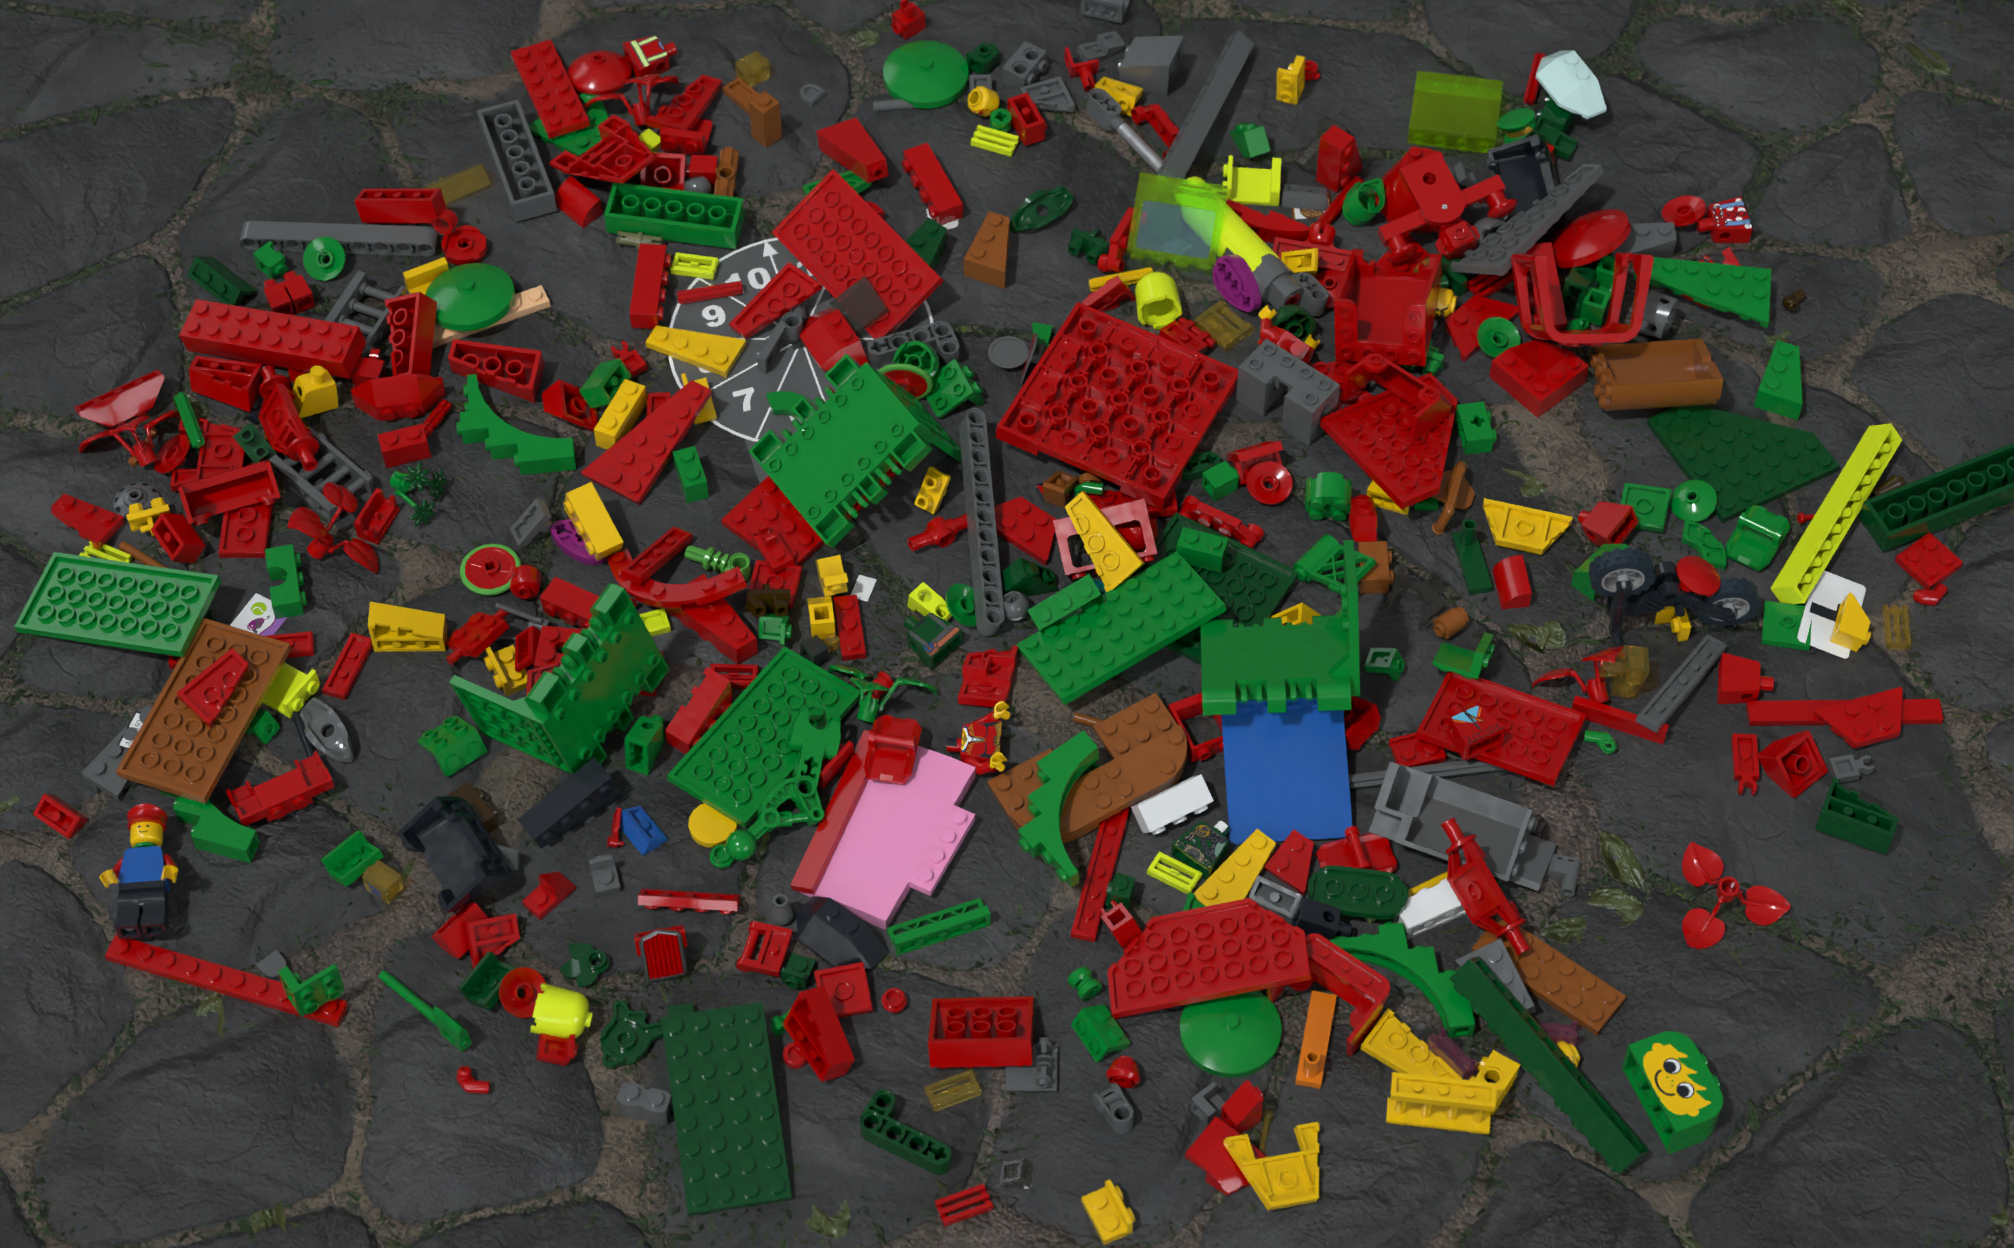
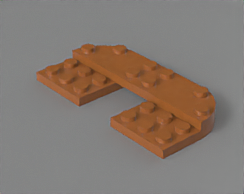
[987,693,1187,843]

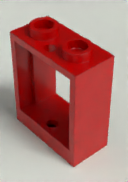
[1168,693,1224,763]

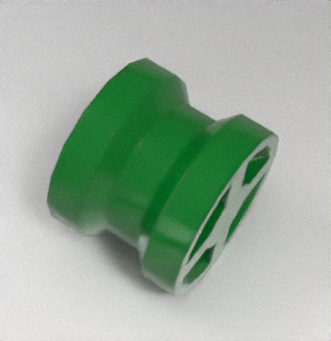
[990,109,1011,133]

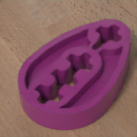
[1213,254,1261,312]
[551,519,614,565]

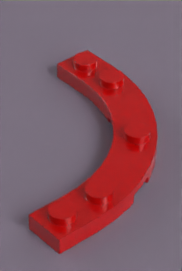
[606,548,748,608]

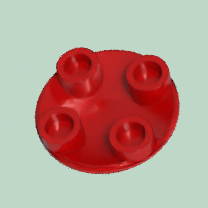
[1676,556,1721,597]

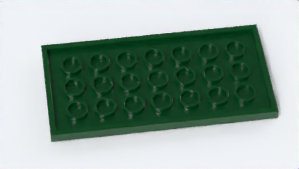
[661,1002,792,1216]

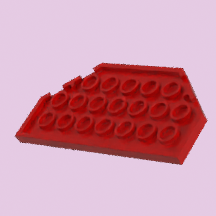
[1107,898,1312,1019]

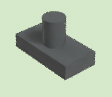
[510,498,552,547]

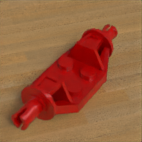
[258,365,319,471]
[1440,817,1531,956]

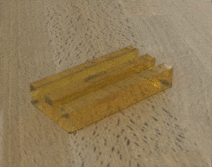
[1882,605,1911,650]
[924,1069,981,1112]

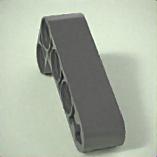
[867,321,960,369]

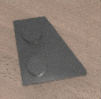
[1020,76,1075,112]

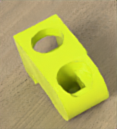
[907,582,952,621]

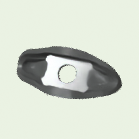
[300,698,354,763]

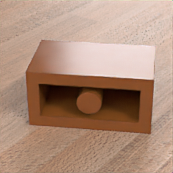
[1357,541,1393,594]

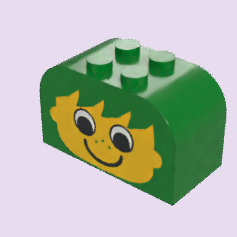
[1622,1031,1723,1155]

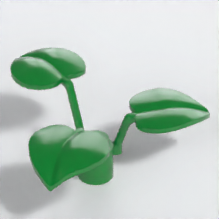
[827,665,938,723]

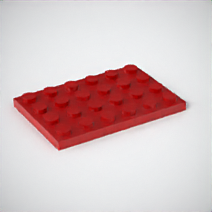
[1416,671,1587,786]

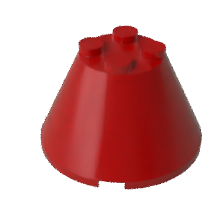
[1375,146,1462,233]

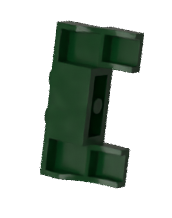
[1530,94,1578,160]

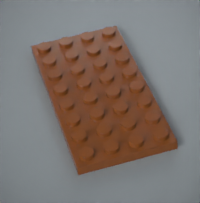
[116,618,291,804]

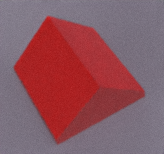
[641,152,687,191]

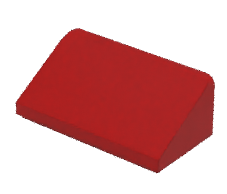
[32,793,89,839]

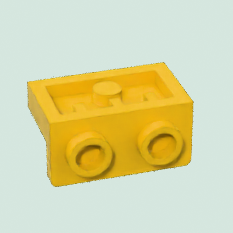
[1276,55,1305,105]
[1095,77,1144,116]
[484,645,527,696]
[1081,1179,1135,1245]

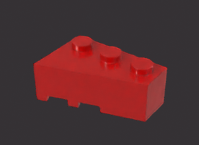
[1316,125,1363,194]
[189,355,264,412]
[665,667,733,754]
[783,986,855,1082]

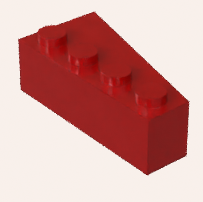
[385,292,437,376]

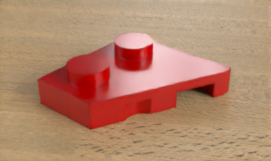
[465,913,520,969]

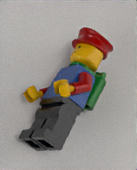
[99,803,179,939]

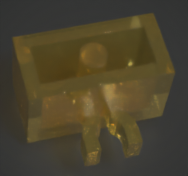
[1599,645,1650,698]

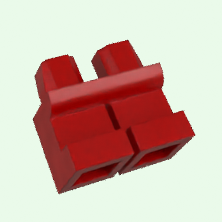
[264,271,316,315]

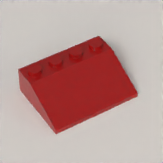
[928,996,1034,1069]

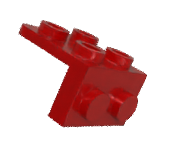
[660,119,713,155]

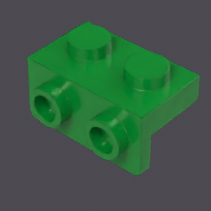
[321,830,384,887]
[1071,1004,1130,1063]

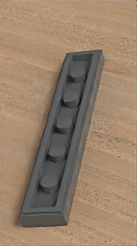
[1636,634,1728,733]

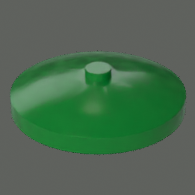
[883,41,969,109]
[425,263,515,331]
[1180,990,1282,1078]

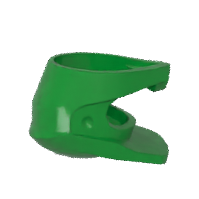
[1342,178,1385,226]

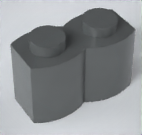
[616,1082,673,1126]

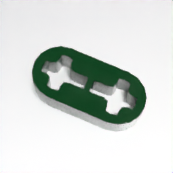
[1181,452,1220,481]

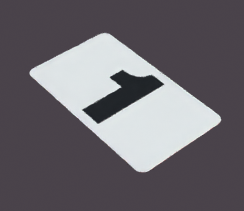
[1797,570,1866,659]

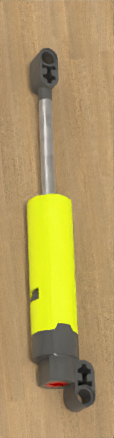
[1086,88,1329,316]

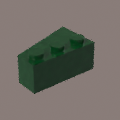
[905,218,947,270]
[1815,777,1899,855]

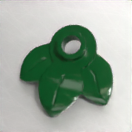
[559,943,610,987]

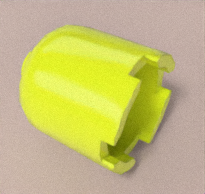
[1135,272,1182,329]
[530,983,593,1039]

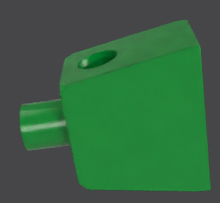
[625,715,665,776]

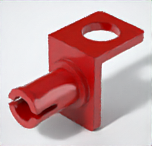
[1064,47,1099,92]

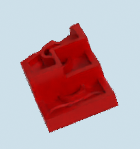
[958,645,1019,707]
[1185,1117,1267,1196]

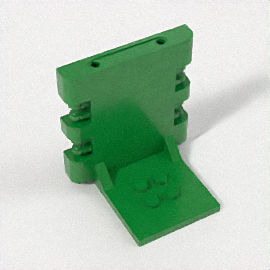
[748,353,962,548]
[1201,540,1360,715]
[449,583,670,775]

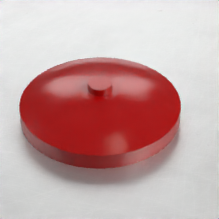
[1546,209,1631,268]

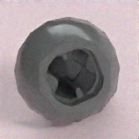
[684,176,711,194]
[1003,591,1030,621]

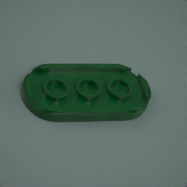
[1308,865,1408,920]

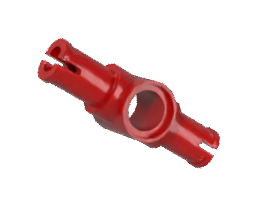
[907,513,968,552]

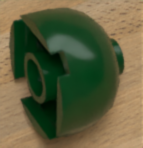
[1271,304,1316,342]

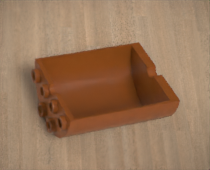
[1590,338,1723,411]

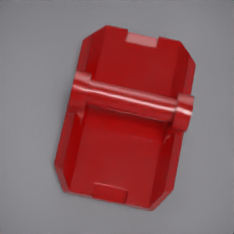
[864,715,922,785]
[1316,826,1397,873]

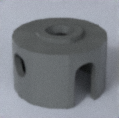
[1639,290,1679,341]

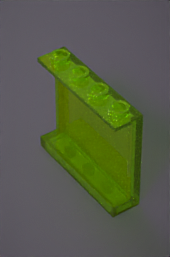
[1407,71,1503,153]

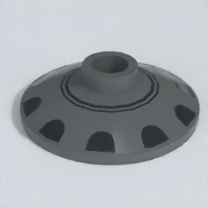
[113,482,160,521]

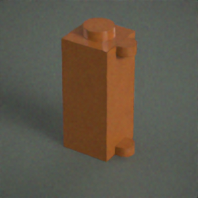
[749,91,782,148]

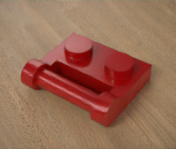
[736,921,793,977]

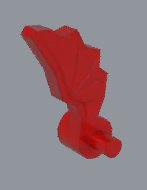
[607,807,624,848]

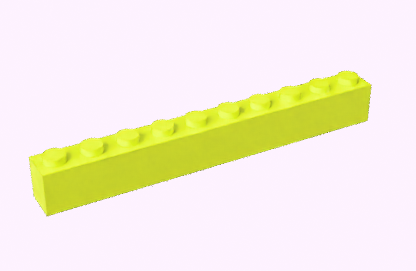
[1770,423,1902,604]

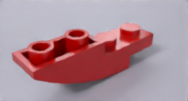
[1225,199,1310,244]

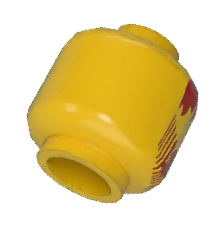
[968,86,1000,117]

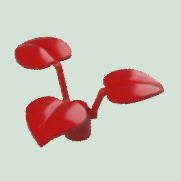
[585,74,679,126]
[79,410,181,467]
[287,482,379,574]
[1532,645,1632,703]
[1682,842,1791,949]

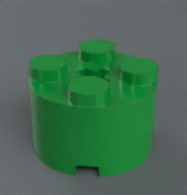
[1305,472,1352,521]

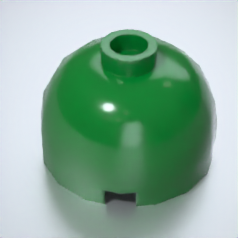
[893,341,939,379]

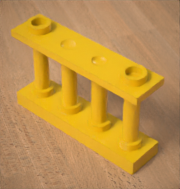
[1386,1072,1497,1134]

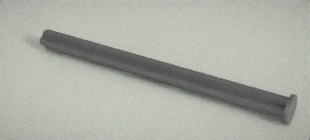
[1348,759,1506,790]

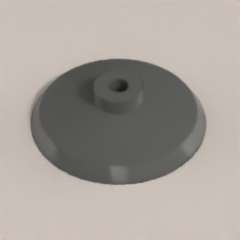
[988,336,1029,369]

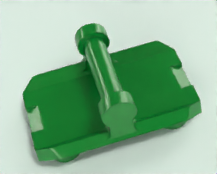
[1726,505,1790,571]

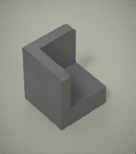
[1190,1081,1225,1127]

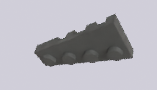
[81,705,152,801]

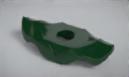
[1010,186,1074,233]

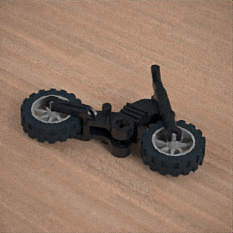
[1589,548,1760,647]

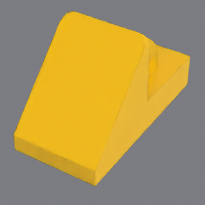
[1281,248,1318,277]
[1654,606,1691,642]

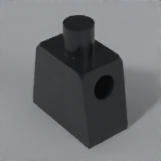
[1291,897,1352,941]

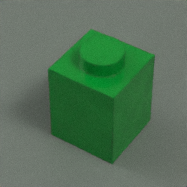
[1201,461,1239,502]

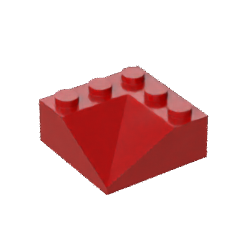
[1489,339,1589,418]

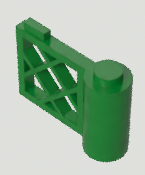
[1293,534,1376,594]

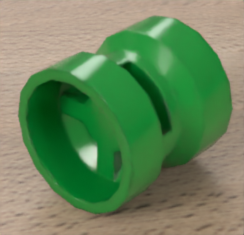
[1067,966,1102,1002]

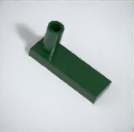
[1452,519,1493,595]

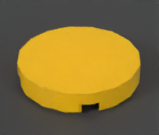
[688,803,737,848]

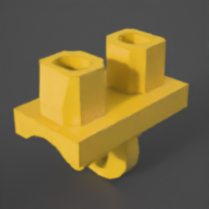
[914,466,951,515]
[127,497,171,537]

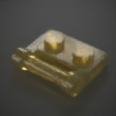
[1194,300,1255,351]

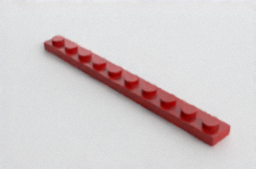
[105,935,348,1027]

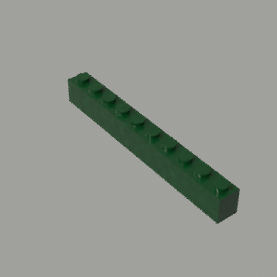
[1449,956,1649,1174]

